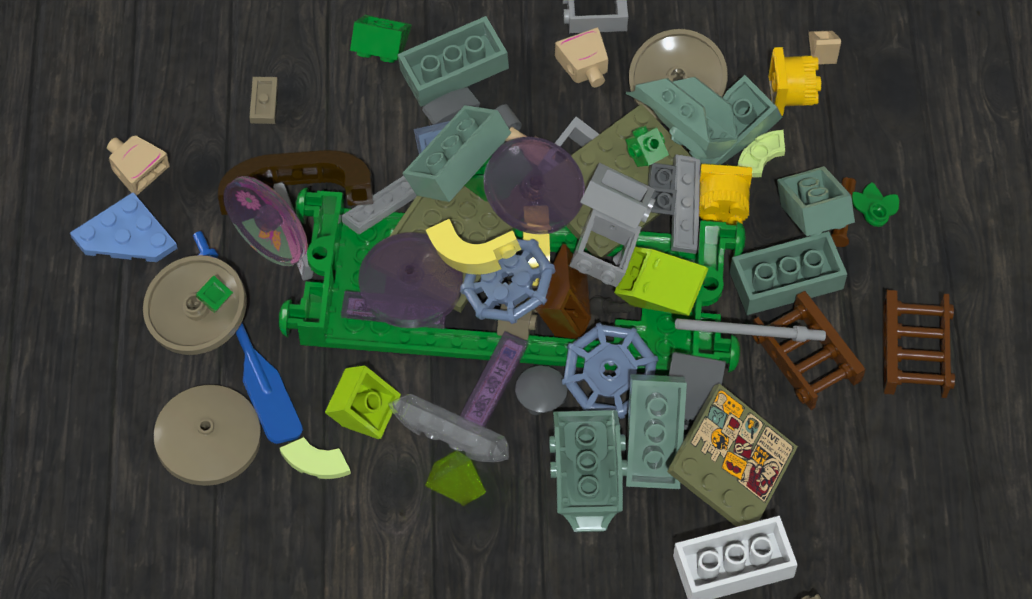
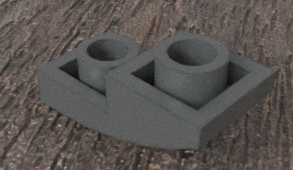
[422,87,480,125]
[648,163,677,216]

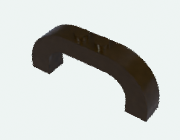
[218,150,373,215]

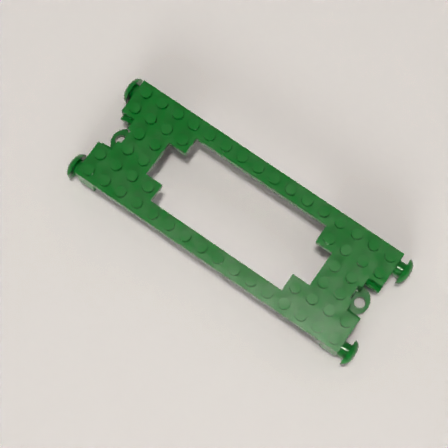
[279,187,746,375]

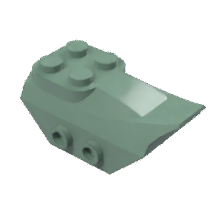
[626,77,738,160]
[549,410,627,532]

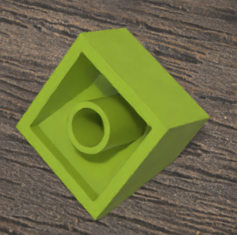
[325,366,401,439]

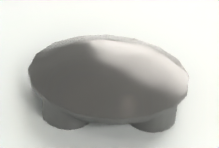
[515,365,567,415]

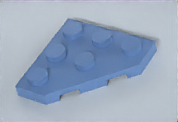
[70,193,178,262]

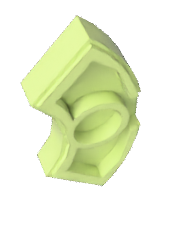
[738,130,785,177]
[280,437,351,479]

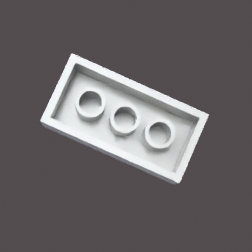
[673,516,797,599]

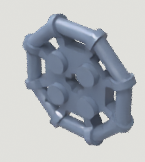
[460,236,555,324]
[561,322,659,419]

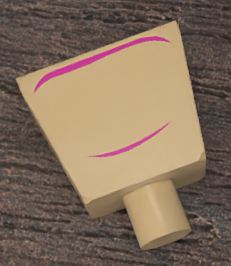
[555,27,608,88]
[107,136,170,196]

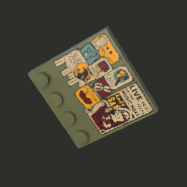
[667,384,798,527]

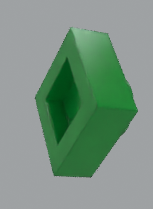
[195,275,233,313]

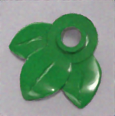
[852,182,899,227]

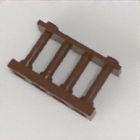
[883,290,955,398]
[752,291,866,410]

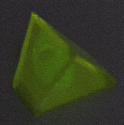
[425,450,485,506]

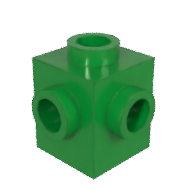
[625,126,669,167]

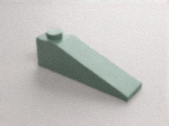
[690,75,783,166]

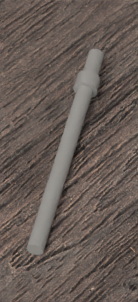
[675,319,826,342]

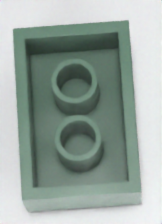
[777,166,855,236]

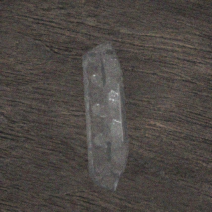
[388,394,509,462]

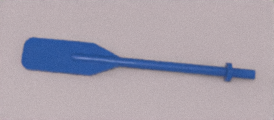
[193,231,303,444]

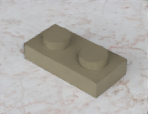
[250,77,278,124]

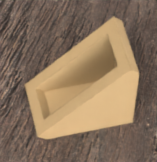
[809,31,841,64]

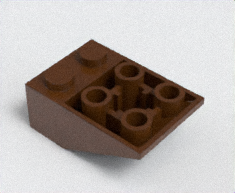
[535,244,591,339]

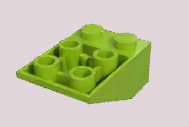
[614,247,709,316]

